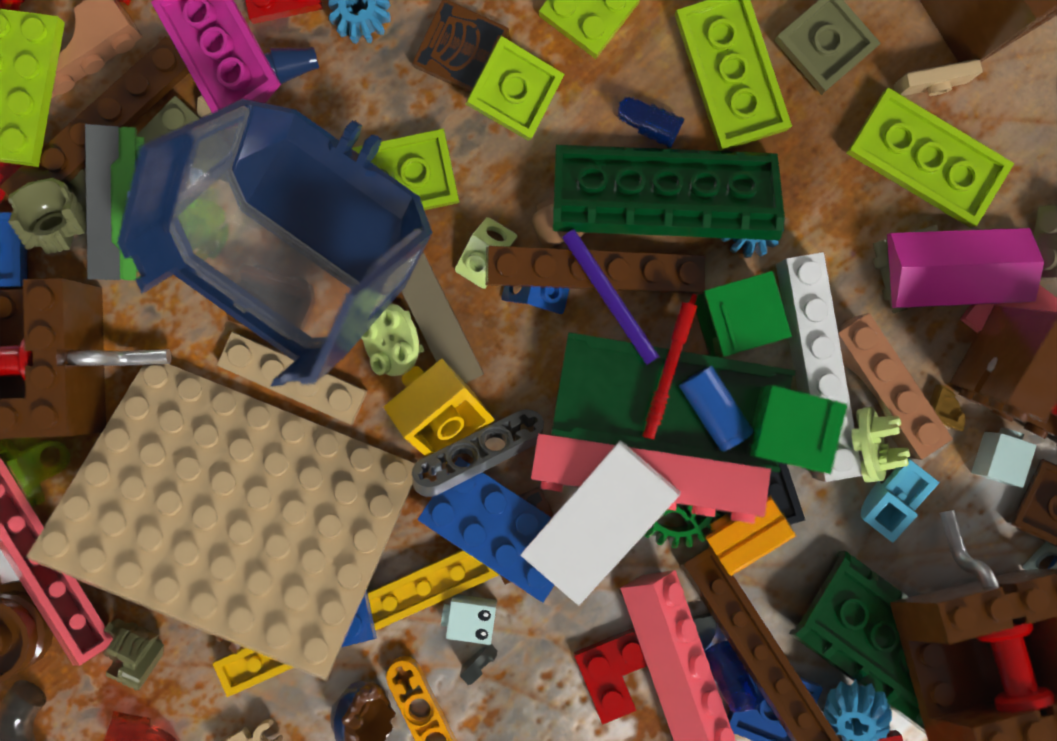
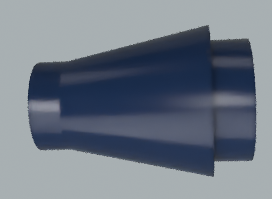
[264,47,319,84]

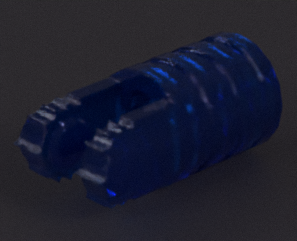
[617,96,685,149]
[704,640,761,713]

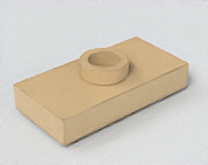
[894,59,983,96]

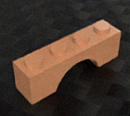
[51,0,143,99]
[837,313,953,460]

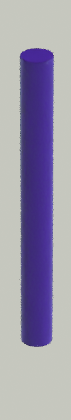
[562,230,659,365]

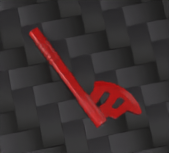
[643,294,697,440]

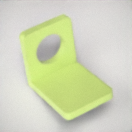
[455,217,517,289]

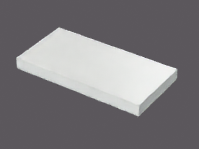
[521,441,680,606]

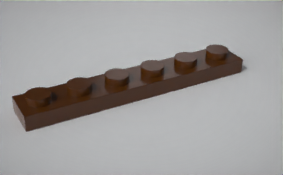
[0,36,190,196]
[485,246,705,294]
[680,546,841,741]

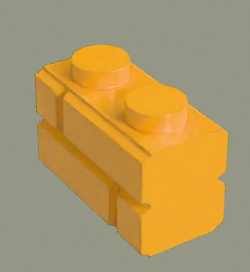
[705,495,796,576]

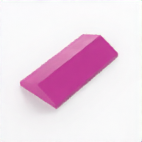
[151,0,281,113]
[887,228,1044,308]

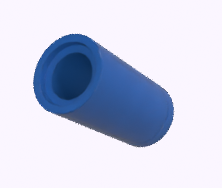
[679,365,754,452]

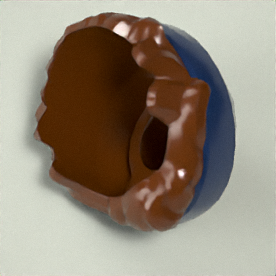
[330,681,396,741]

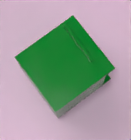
[695,271,792,358]
[745,385,848,475]

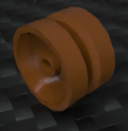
[0,590,53,682]

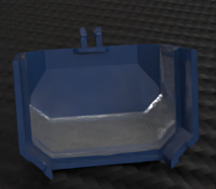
[117,99,433,387]

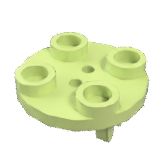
[361,303,424,376]
[852,407,910,482]

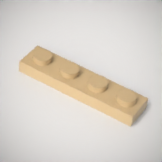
[217,332,368,425]

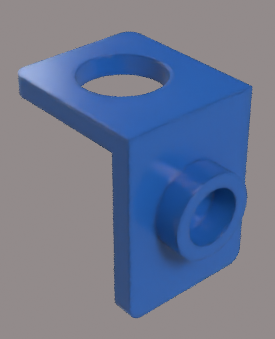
[501,286,569,314]

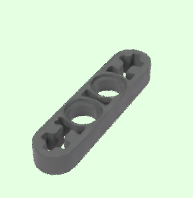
[412,409,544,497]

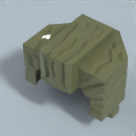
[8,178,87,254]
[103,618,164,690]

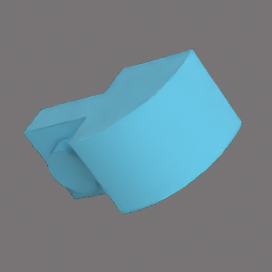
[861,458,940,543]

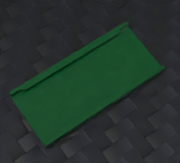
[553,144,785,240]
[551,332,796,473]
[789,551,926,734]

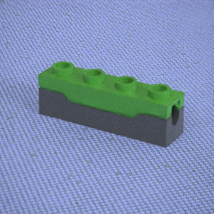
[85,124,145,280]

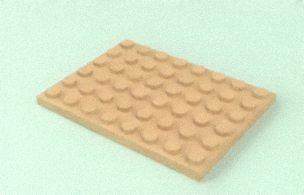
[27,364,415,680]

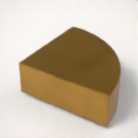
[929,384,965,432]

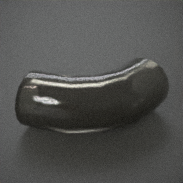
[0,680,47,741]

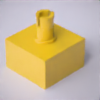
[383,358,495,456]

